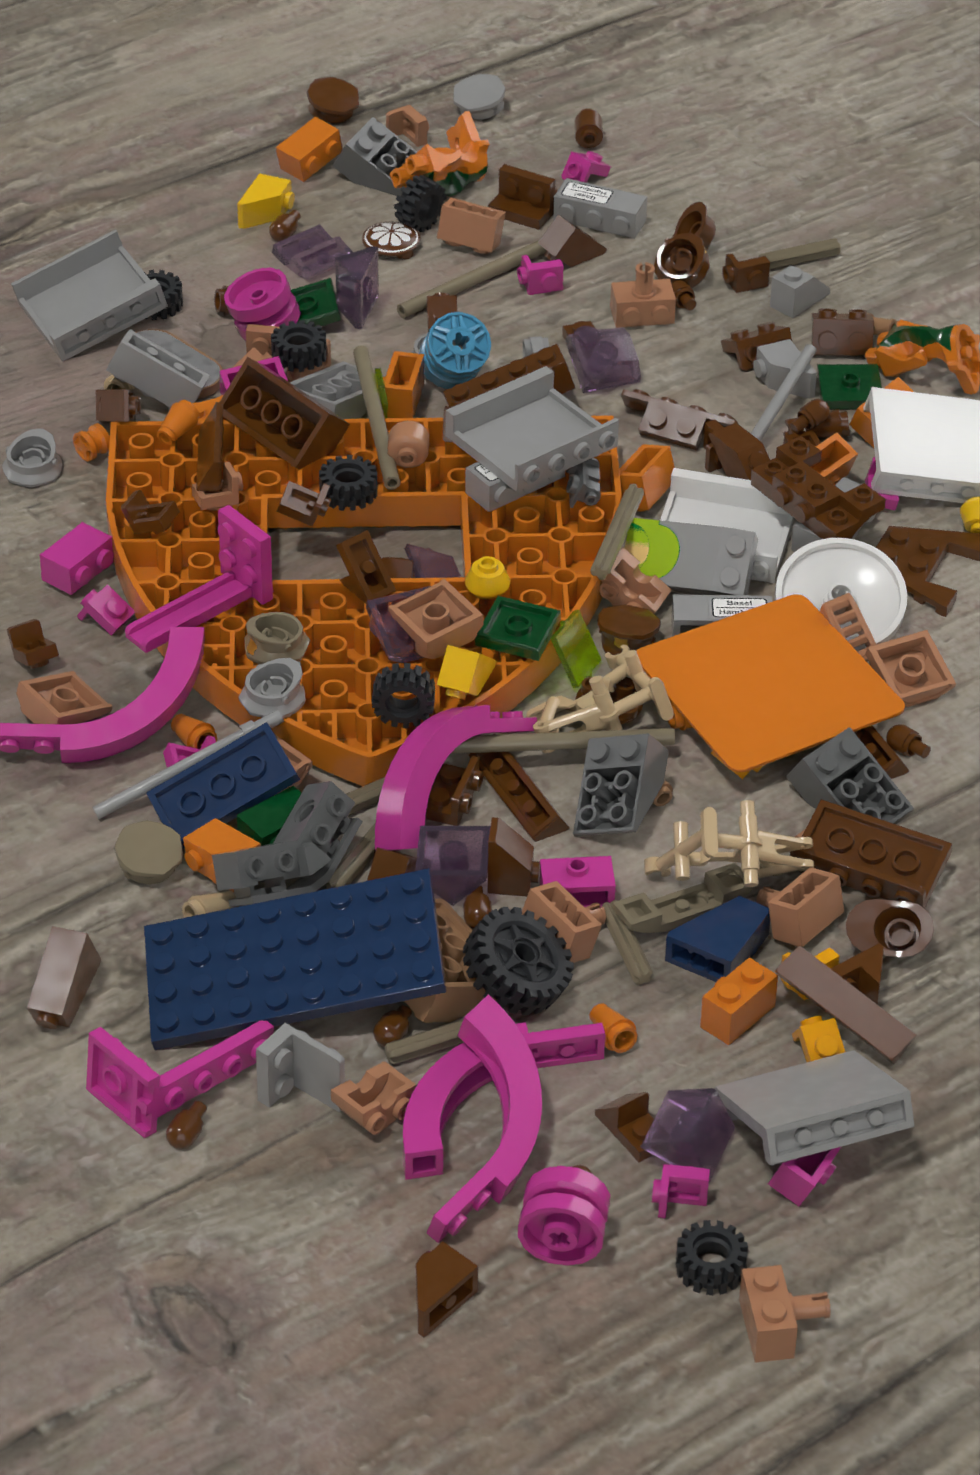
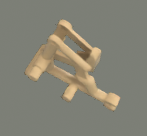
[526,645,674,753]
[644,800,814,887]

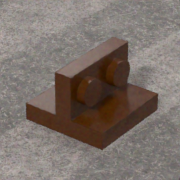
[488,164,558,230]

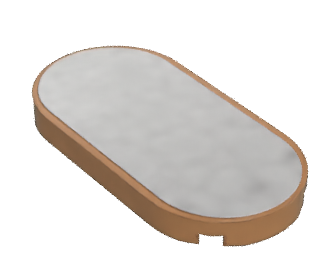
[136,329,222,399]

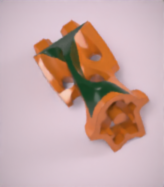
[390,111,490,196]
[865,319,980,394]

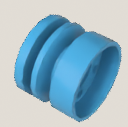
[419,312,491,389]

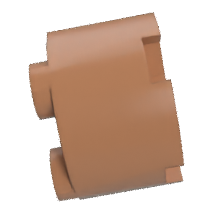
[600,547,672,614]
[331,1061,416,1135]

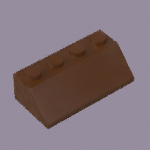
[443,344,575,406]
[220,357,350,470]

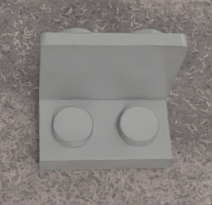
[256,1023,345,1112]

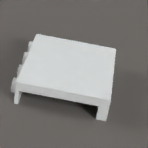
[863,387,980,503]
[660,468,795,583]

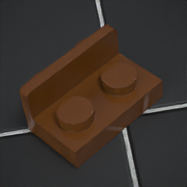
[425,756,484,827]

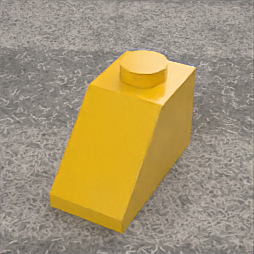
[237,173,295,229]
[437,645,496,700]

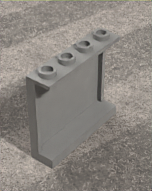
[11,229,168,362]
[445,366,619,492]
[715,1050,914,1165]

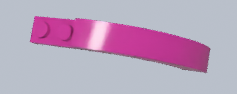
[0,626,205,763]
[375,705,537,850]
[427,995,542,1243]
[403,1022,605,1180]

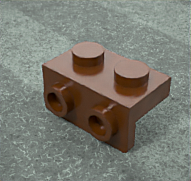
[811,308,874,356]
[721,322,792,370]

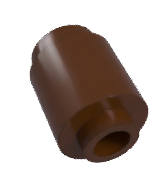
[574,109,603,148]

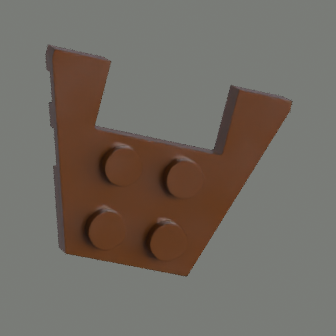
[876,526,980,617]

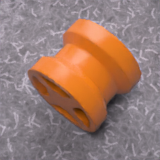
[73,423,110,462]

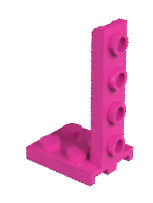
[125,505,273,653]
[86,1021,274,1138]

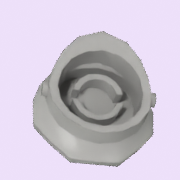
[453,74,506,120]
[2,429,62,488]
[239,658,306,719]

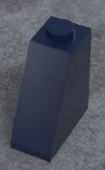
[665,896,770,982]

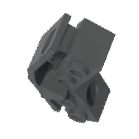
[212,781,363,907]

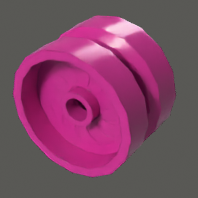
[224,267,300,341]
[518,1166,610,1266]

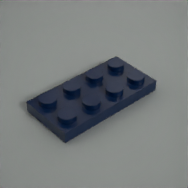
[146,722,301,849]

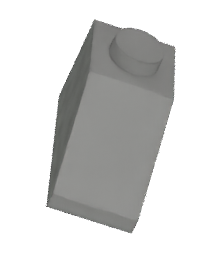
[770,265,830,318]
[753,339,817,399]

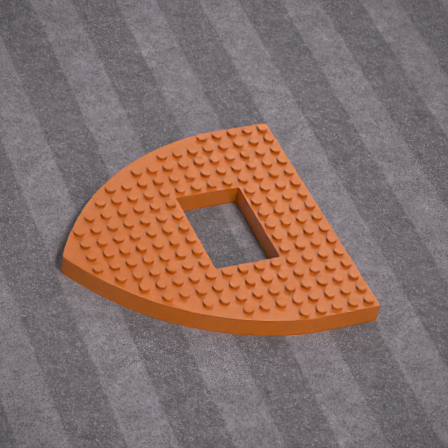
[106,415,622,786]

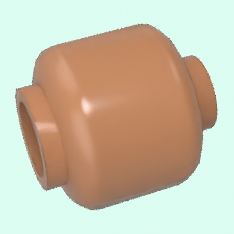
[388,421,429,468]

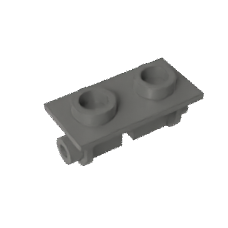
[566,457,601,508]

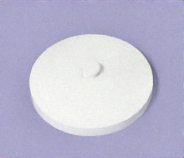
[774,538,907,651]

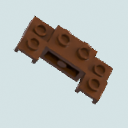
[751,436,886,539]

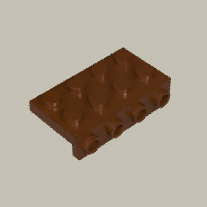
[790,799,952,908]

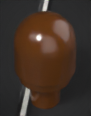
[269,210,301,242]
[671,280,696,311]
[790,399,830,434]
[886,724,931,759]
[463,884,492,929]
[373,1005,412,1047]
[166,1101,207,1149]

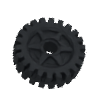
[463,906,574,1015]

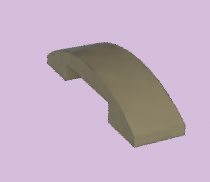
[612,862,754,933]

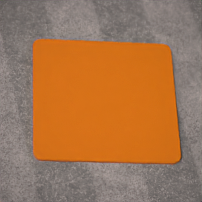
[637,594,905,773]

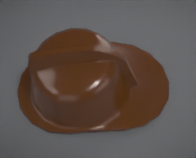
[672,202,716,250]
[846,899,934,958]

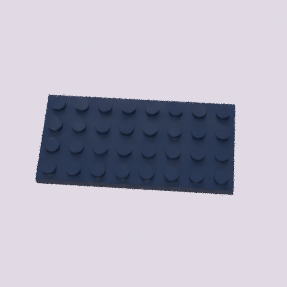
[144,869,447,1050]

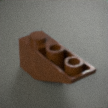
[96,389,141,422]

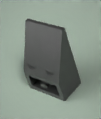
[333,117,417,196]
[786,727,914,824]
[573,733,669,836]

